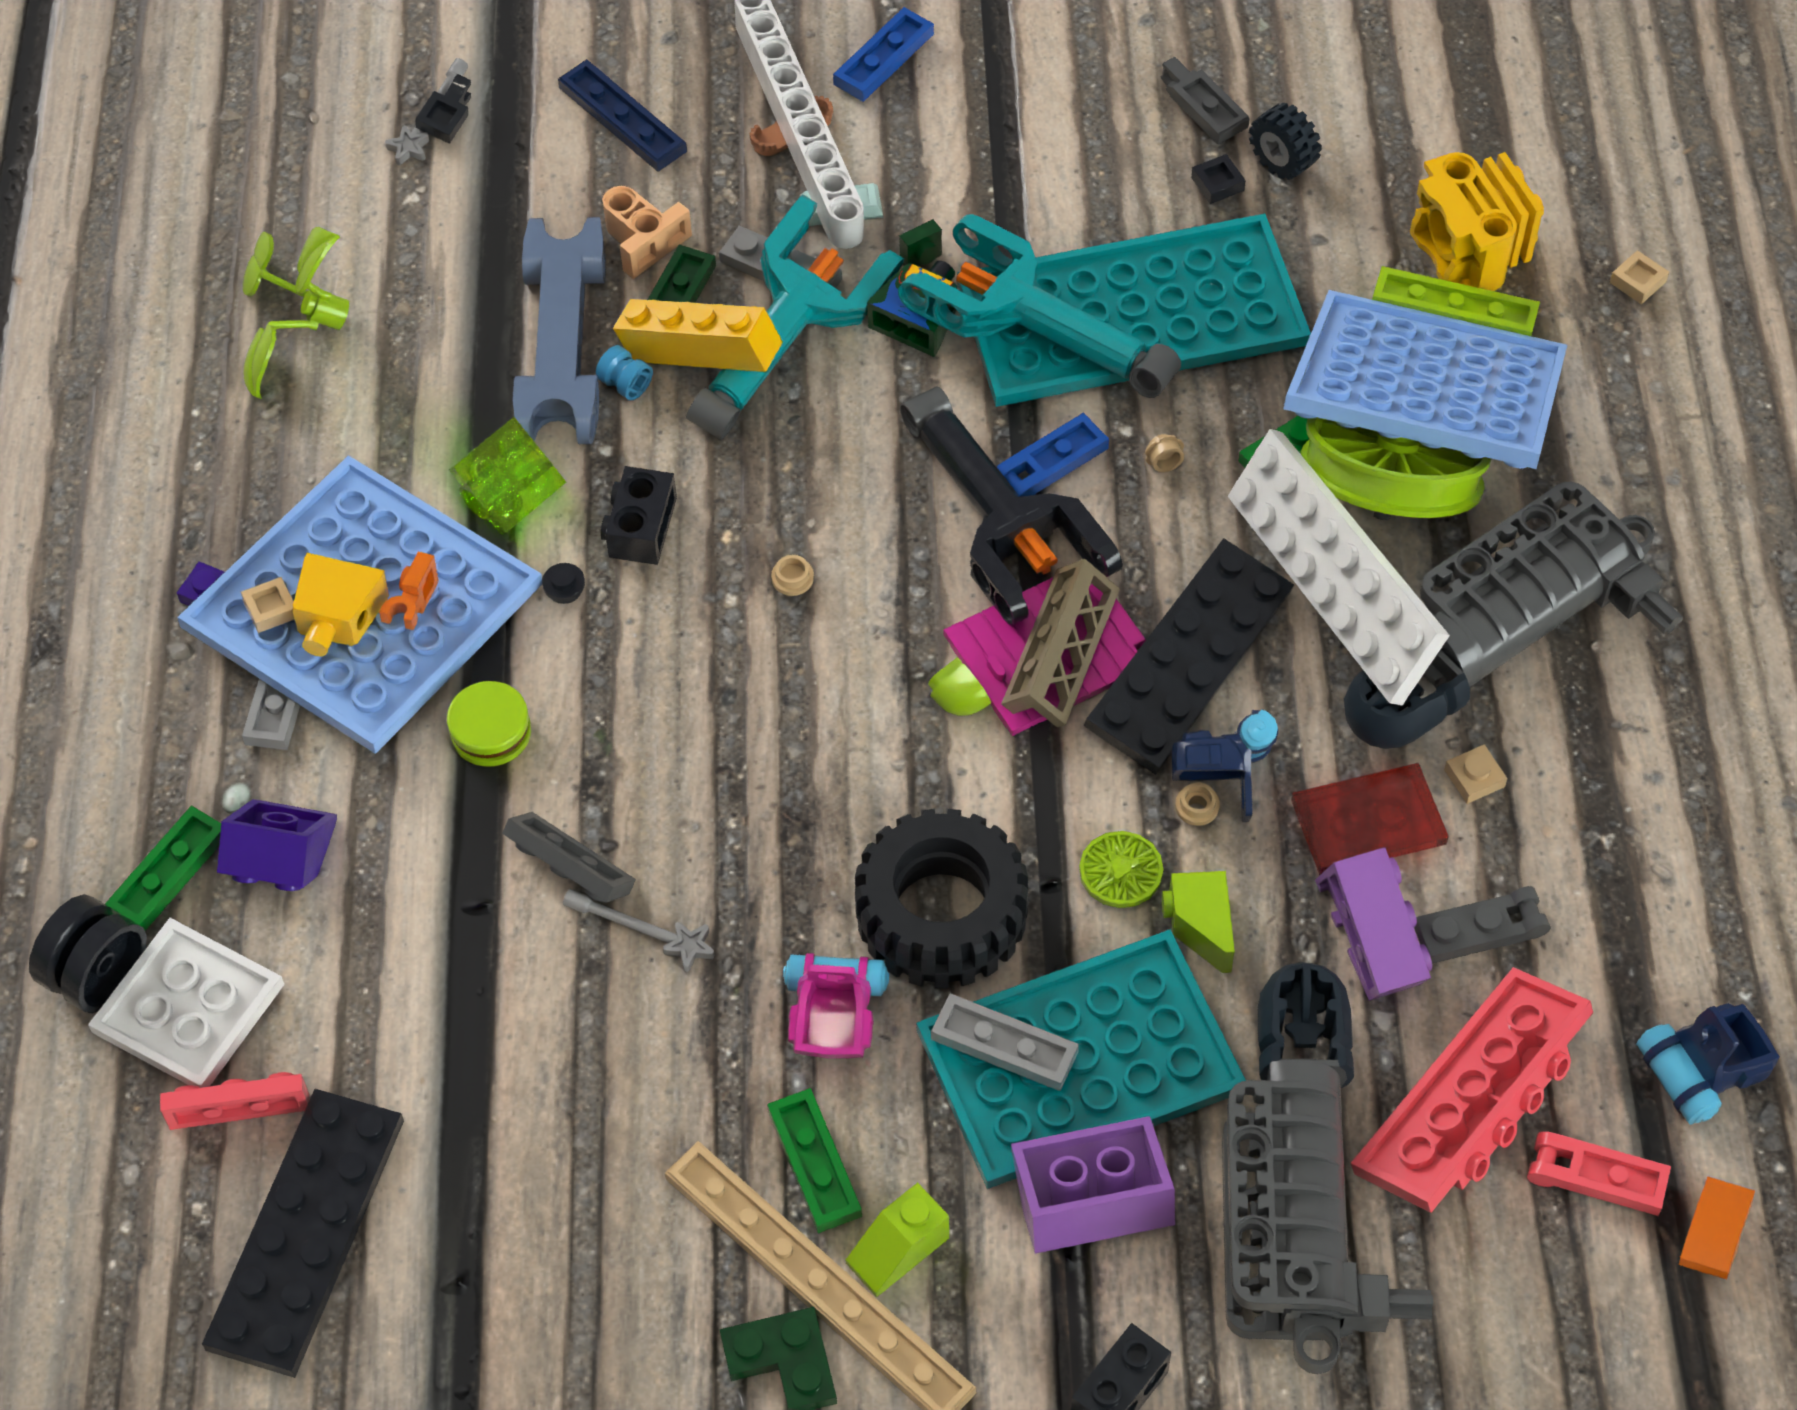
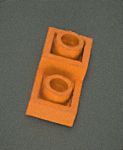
[1679,1177,1755,1280]

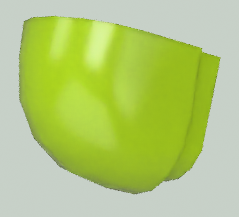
[928,657,991,716]

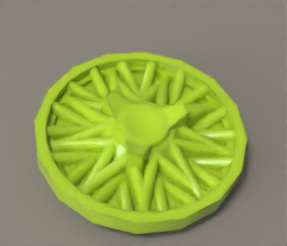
[1079,831,1164,908]

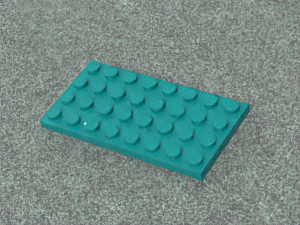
[957,213,1311,407]

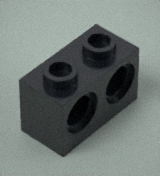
[601,466,677,565]
[1071,1323,1171,1410]

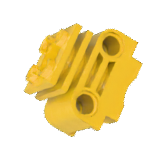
[1410,152,1544,291]

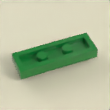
[105,805,221,931]
[767,1088,862,1234]

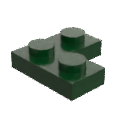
[719,1307,837,1410]

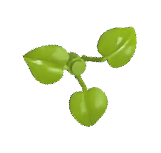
[243,227,349,399]

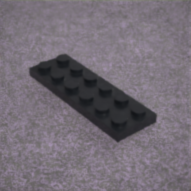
[1084,538,1294,775]
[202,1089,404,1378]

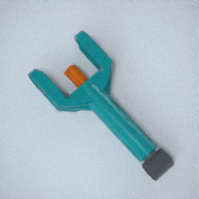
[686,195,904,440]
[898,214,1181,398]

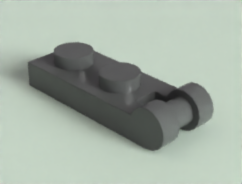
[1414,886,1551,964]

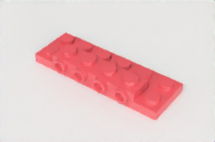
[1351,967,1593,1213]

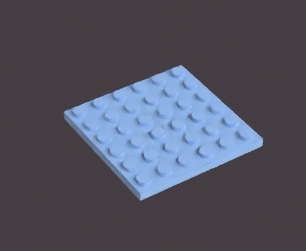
[1283,290,1567,469]
[177,455,542,754]

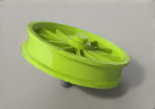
[1300,417,1492,520]

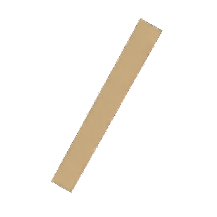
[665,1141,976,1410]

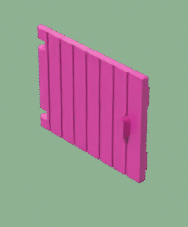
[943,577,1146,736]

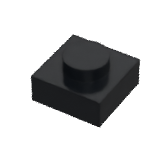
[1191,154,1246,204]

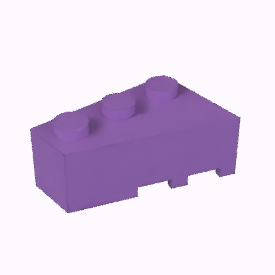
[1315,847,1432,1001]

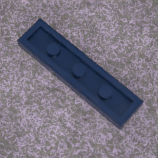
[558,59,687,172]

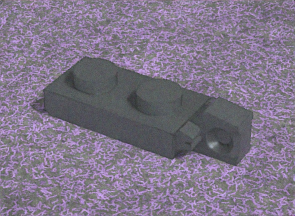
[1161,56,1250,145]

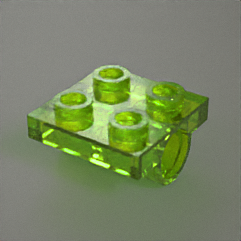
[449,417,566,535]

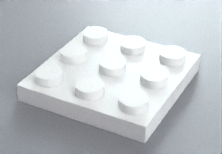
[88,918,284,1088]

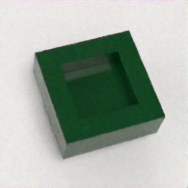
[899,219,942,267]

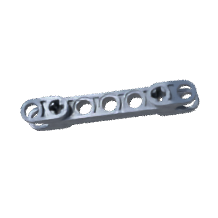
[513,217,606,446]

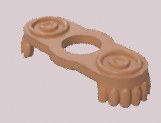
[749,96,833,156]

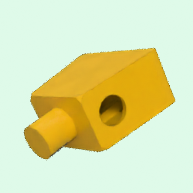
[293,553,389,657]

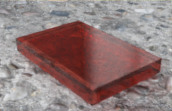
[1291,763,1449,875]

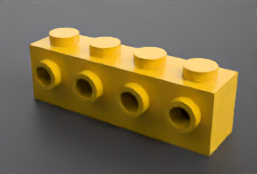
[613,299,783,372]

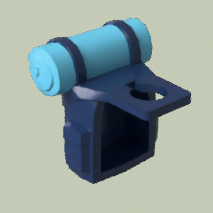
[1172,709,1278,822]
[1636,1003,1780,1125]

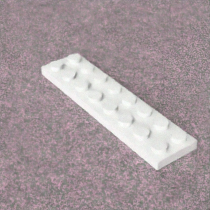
[1228,429,1450,706]

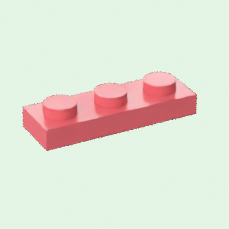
[160,1072,310,1130]

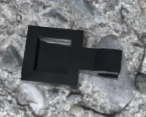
[415,74,471,144]

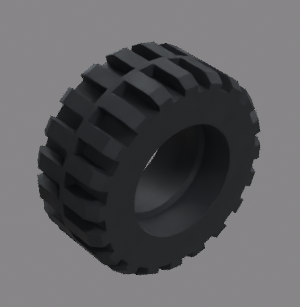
[855,808,1028,988]

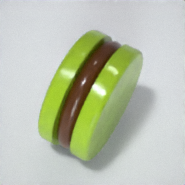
[447,681,531,767]

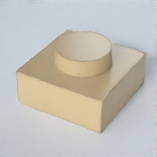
[1610,250,1669,305]
[241,577,295,633]
[1444,744,1507,804]

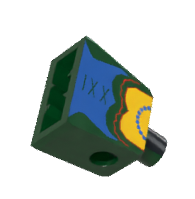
[867,261,957,357]

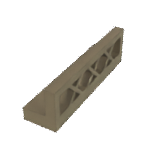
[1001,559,1120,727]

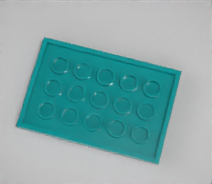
[916,930,1246,1189]

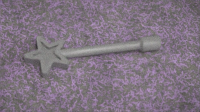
[385,58,468,165]
[563,889,714,972]

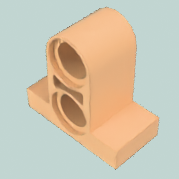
[602,186,692,279]

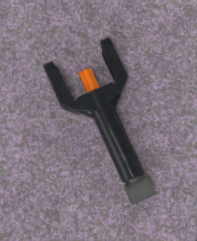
[899,386,1123,625]

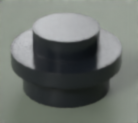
[542,563,585,604]

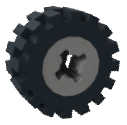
[1249,103,1322,180]

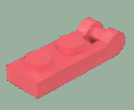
[1527,1132,1671,1216]

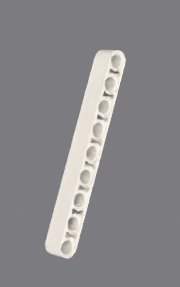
[734,0,864,249]

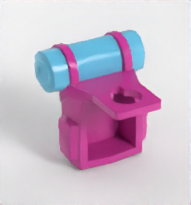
[783,953,889,1059]

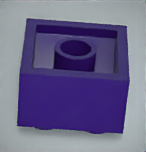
[217,799,337,891]

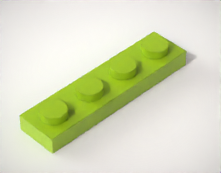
[1372,266,1540,336]

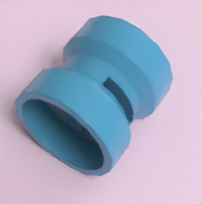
[595,345,653,400]

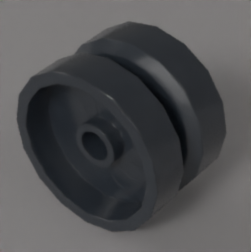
[29,894,147,1014]

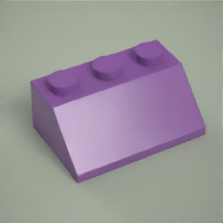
[1011,1116,1175,1254]

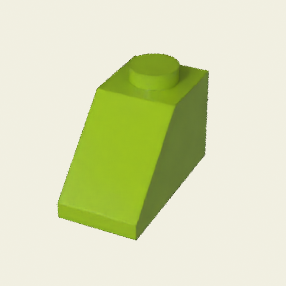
[1162,871,1235,973]
[845,1182,949,1297]

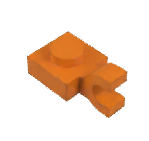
[379,551,439,630]

